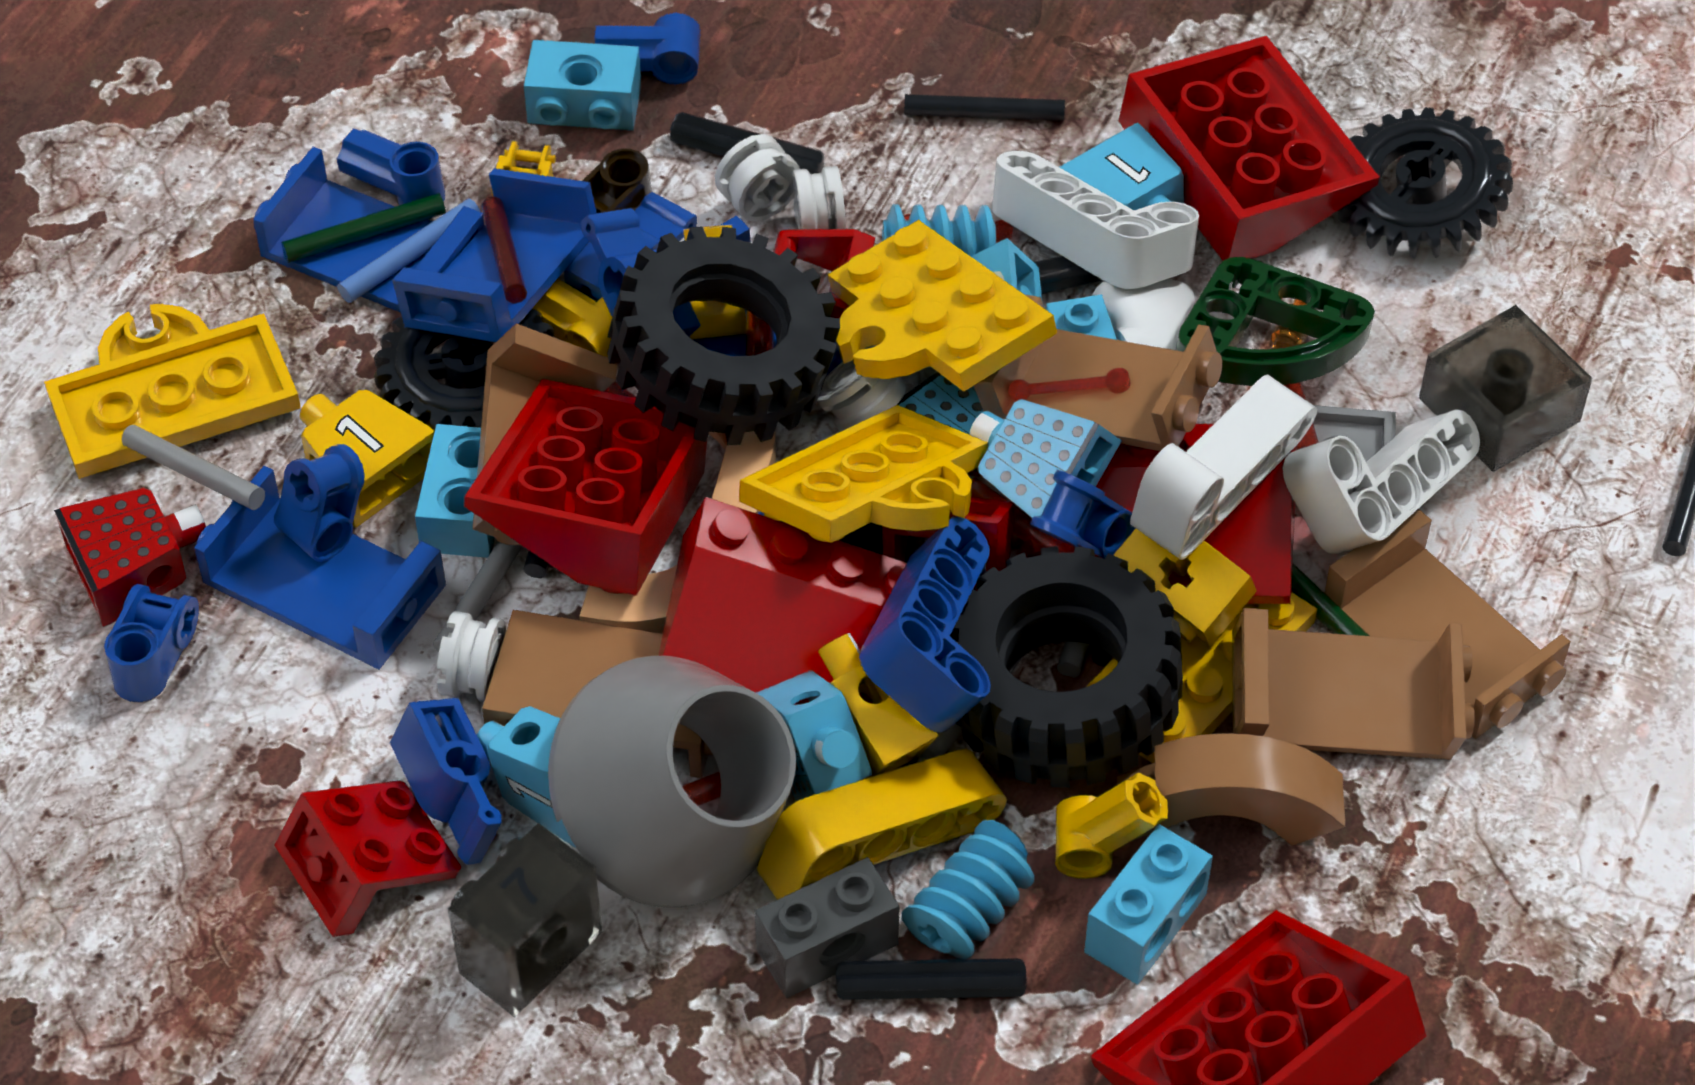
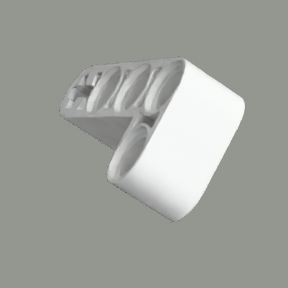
[992,151,1199,289]
[1130,374,1317,560]
[1283,409,1480,554]

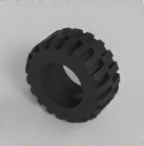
[950,546,1183,788]

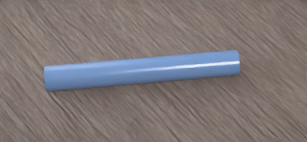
[337,198,480,303]

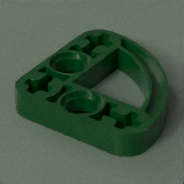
[1176,257,1375,386]

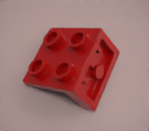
[274,780,461,937]

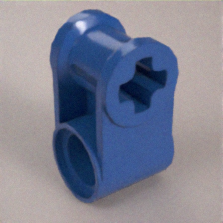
[274,444,365,563]
[1030,470,1136,559]
[104,584,199,702]

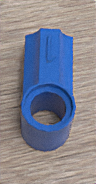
[595,13,701,85]
[337,128,445,205]

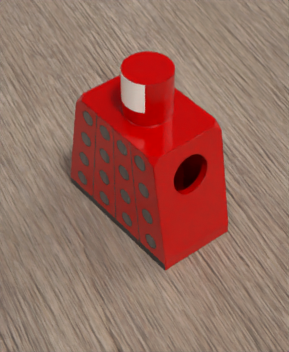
[54,488,206,627]

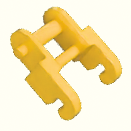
[492,141,556,199]

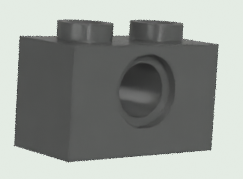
[755,857,899,999]

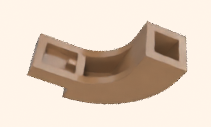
[1117,733,1345,846]

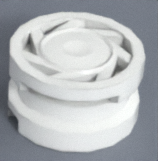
[715,134,800,222]
[792,166,846,229]
[817,360,906,432]
[437,611,506,702]

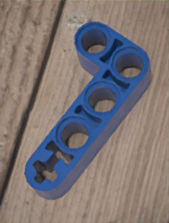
[859,517,991,733]

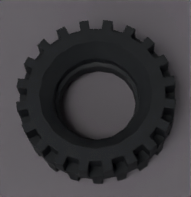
[607,226,840,445]

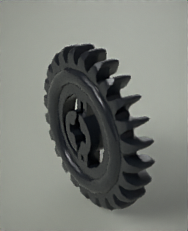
[1338,107,1513,260]
[374,309,555,431]

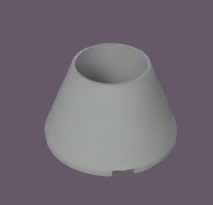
[548,656,796,908]

